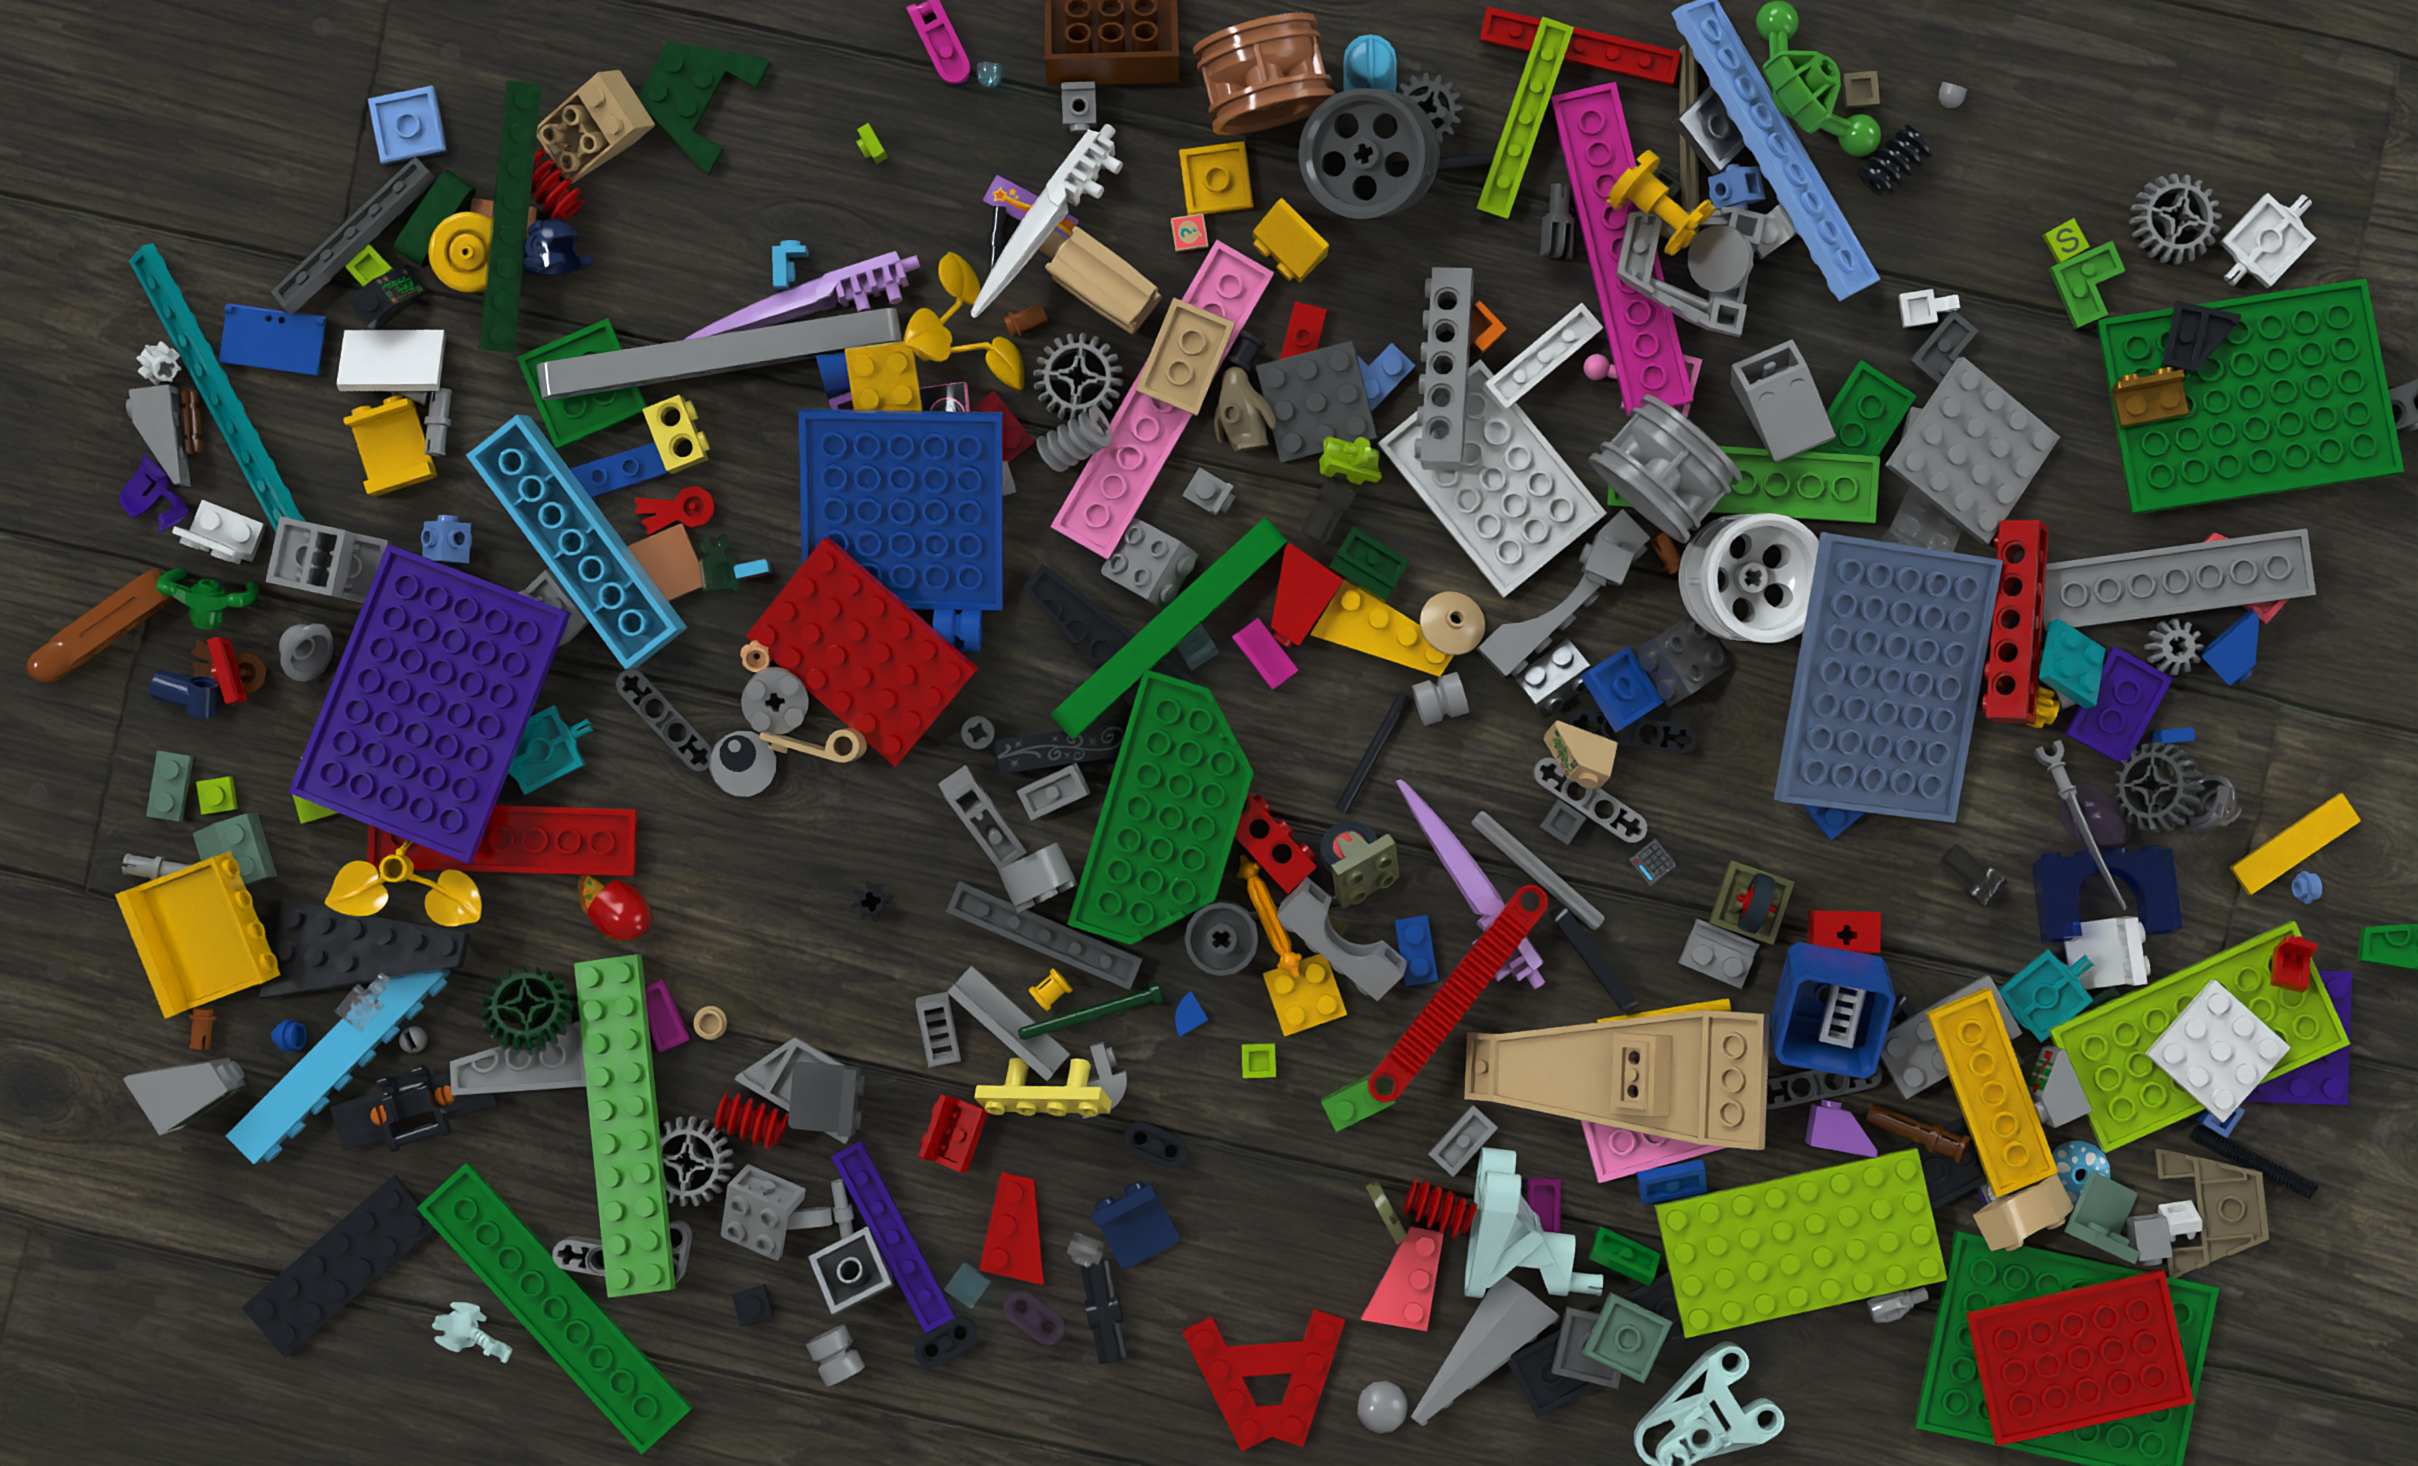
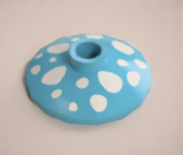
[2051,1140,2110,1206]

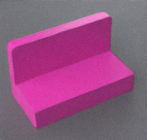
[1232,618,1298,690]

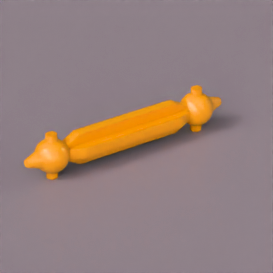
[1237,854,1302,978]

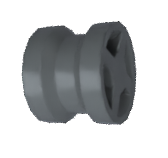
[961,716,996,750]

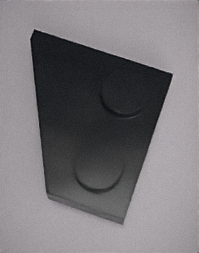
[2160,301,2241,375]

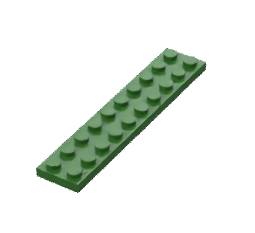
[574,954,676,1298]

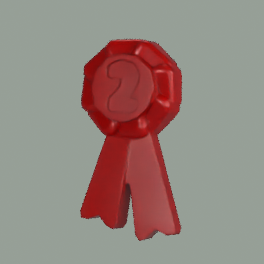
[635,486,715,535]

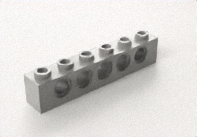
[1415,267,1474,471]

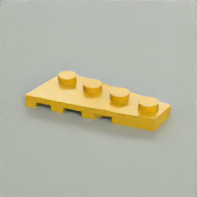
[1310,580,1454,677]

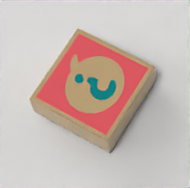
[1171,213,1208,253]

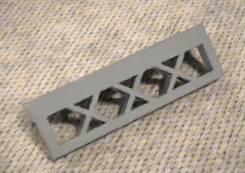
[947,965,1071,1081]

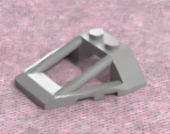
[1616,207,1765,338]

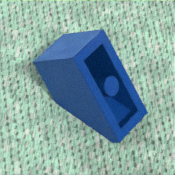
[2200,608,2259,686]

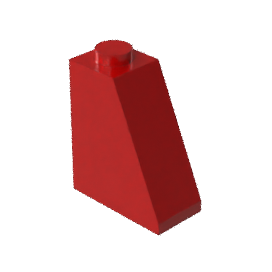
[1271,543,1344,648]

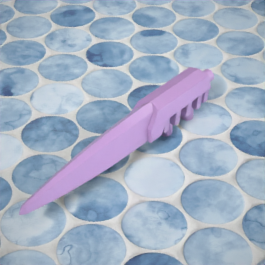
[684,251,921,340]
[1396,780,1545,989]

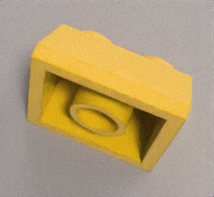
[1252,197,1329,283]

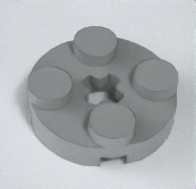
[741,667,809,735]

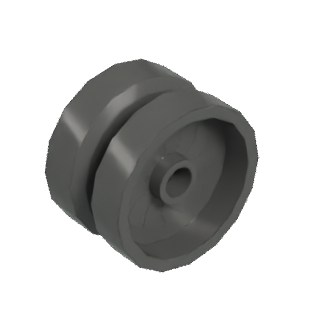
[1185,899,1258,976]

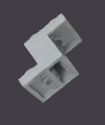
[266,516,391,603]

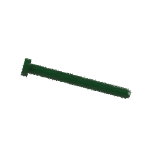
[1018,982,1163,1040]

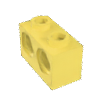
[642,395,710,474]

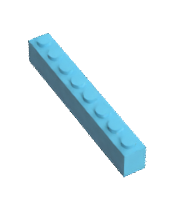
[226,970,451,1164]

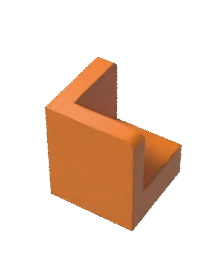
[1470,301,1507,356]

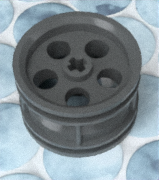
[1299,88,1440,219]

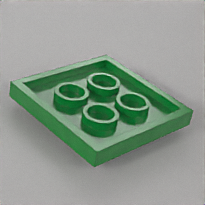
[516,318,647,450]

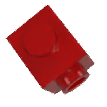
[2270,936,2318,993]

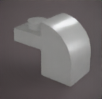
[1082,1041,1127,1119]

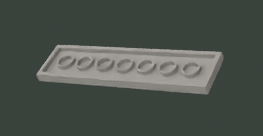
[2042,528,2316,631]

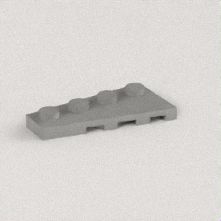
[450,1021,586,1096]

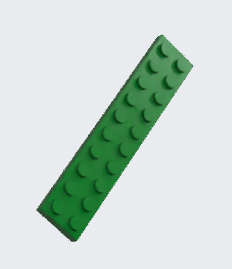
[417,1162,693,1455]

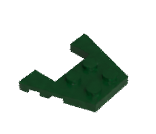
[637,41,772,176]

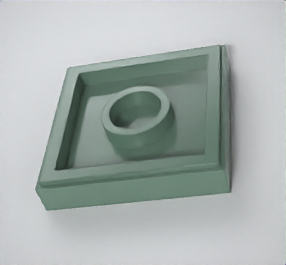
[1582,1292,1673,1384]

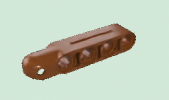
[27,568,175,683]

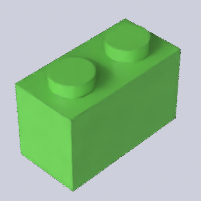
[1320,1074,1396,1132]

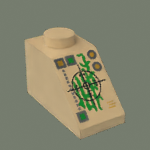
[1544,720,1618,790]

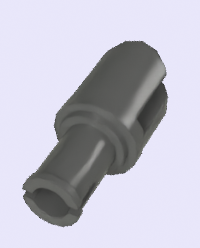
[1540,183,1575,260]

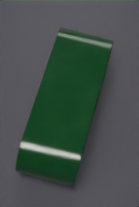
[394,170,476,268]

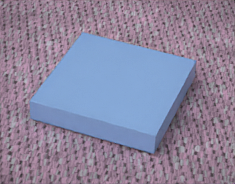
[368,86,448,166]

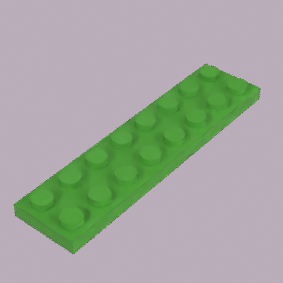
[1607,439,1880,524]

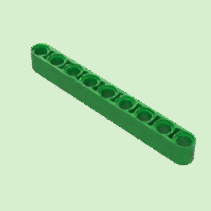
[1050,517,1289,740]

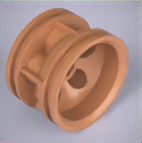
[1193,13,1336,135]

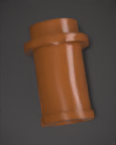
[1003,302,1048,337]
[1649,533,1682,575]
[189,1007,217,1050]

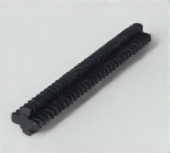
[2189,1125,2319,1200]

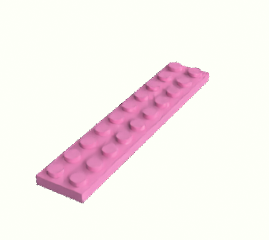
[1051,240,1274,560]

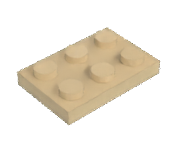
[1135,297,1235,416]

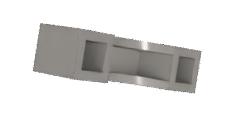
[1276,877,1407,1001]

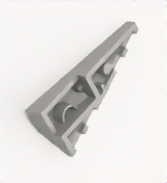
[1411,1276,1561,1426]

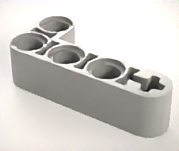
[552,1220,692,1284]

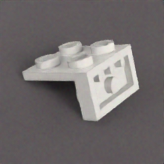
[172,500,267,564]

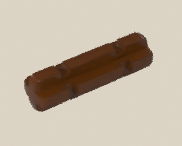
[179,389,203,455]

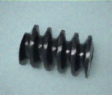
[1857,125,1933,196]

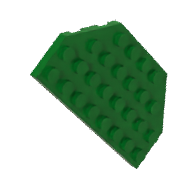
[1067,669,1254,945]

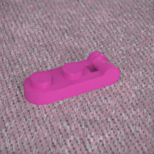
[906,0,971,85]

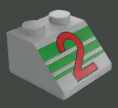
[2027,1045,2092,1128]

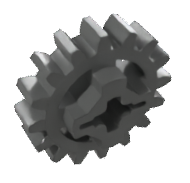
[1390,73,1463,145]

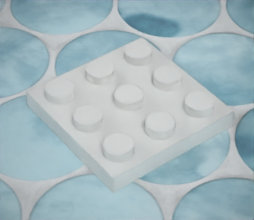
[2145,979,2291,1123]

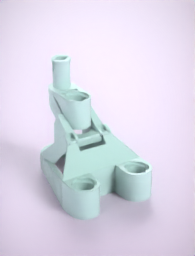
[1464,1147,1603,1298]
[1634,1341,1784,1466]

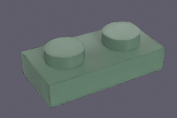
[146,751,194,822]

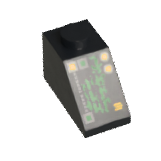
[347,264,428,330]

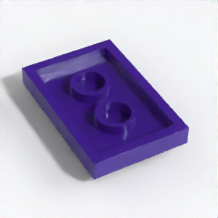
[2064,646,2173,766]

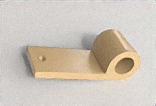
[759,728,867,763]

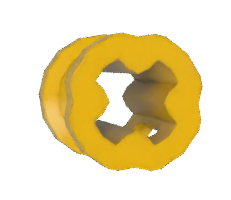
[1029,967,1073,1011]

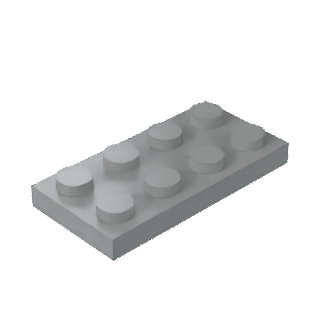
[1880,975,2022,1099]

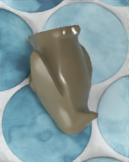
[1214,366,1276,453]

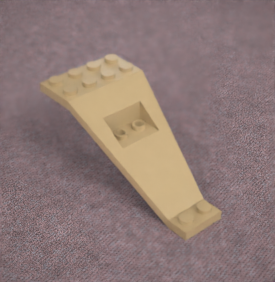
[1464,1010,1770,1150]

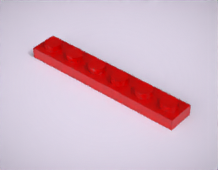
[1479,7,1681,87]

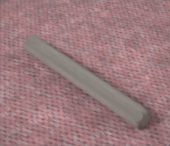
[1472,811,1605,930]

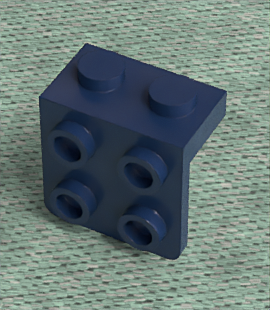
[1091,1180,1179,1269]

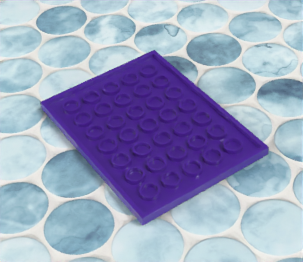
[288,544,571,864]

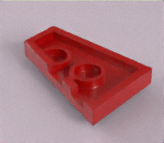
[979,1171,1044,1285]

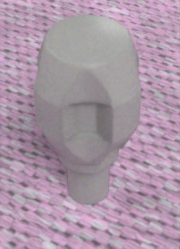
[1867,1287,1929,1323]

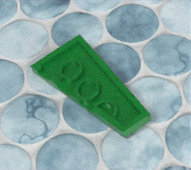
[2357,924,2418,972]

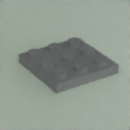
[1256,340,1378,462]

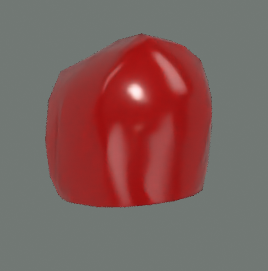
[587,880,653,943]

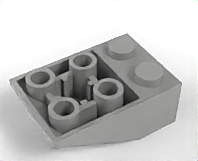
[1730,339,1836,464]

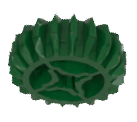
[481,966,573,1056]

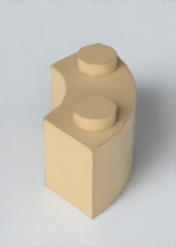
[1973,1174,2074,1252]

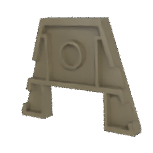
[2154,1147,2269,1278]

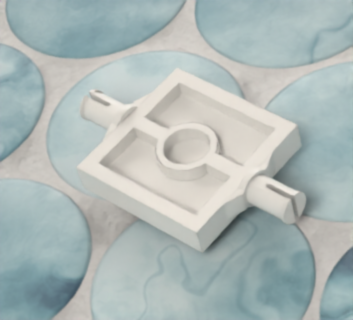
[2219,193,2316,288]

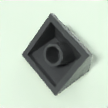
[808,1226,894,1316]

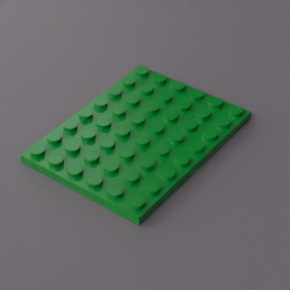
[2096,278,2404,515]
[1914,1230,2219,1466]

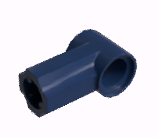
[149,669,219,719]

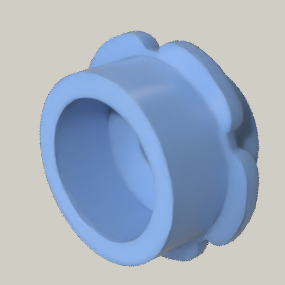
[2292,871,2322,904]

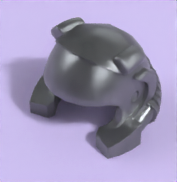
[2171,769,2242,833]

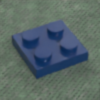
[1580,646,1664,733]

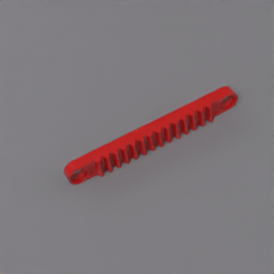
[1367,885,1548,1103]

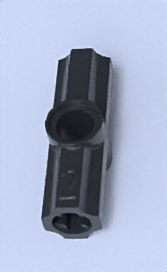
[1081,1258,1127,1364]

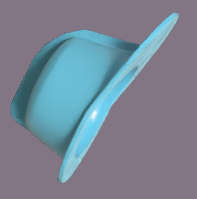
[1343,34,1397,92]

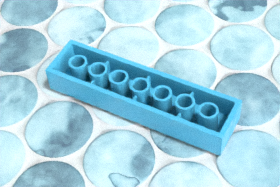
[466,415,688,670]

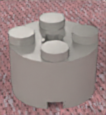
[998,843,1078,913]

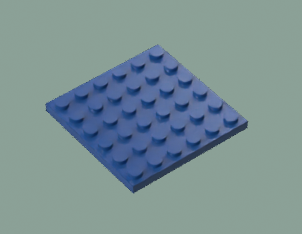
[799,409,1003,610]

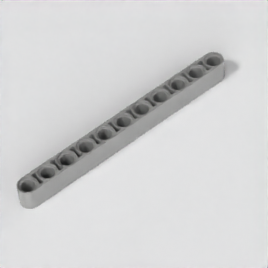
[536,308,902,400]

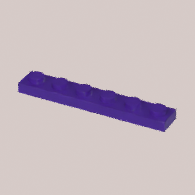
[831,1140,956,1334]

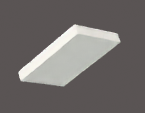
[337,330,446,391]

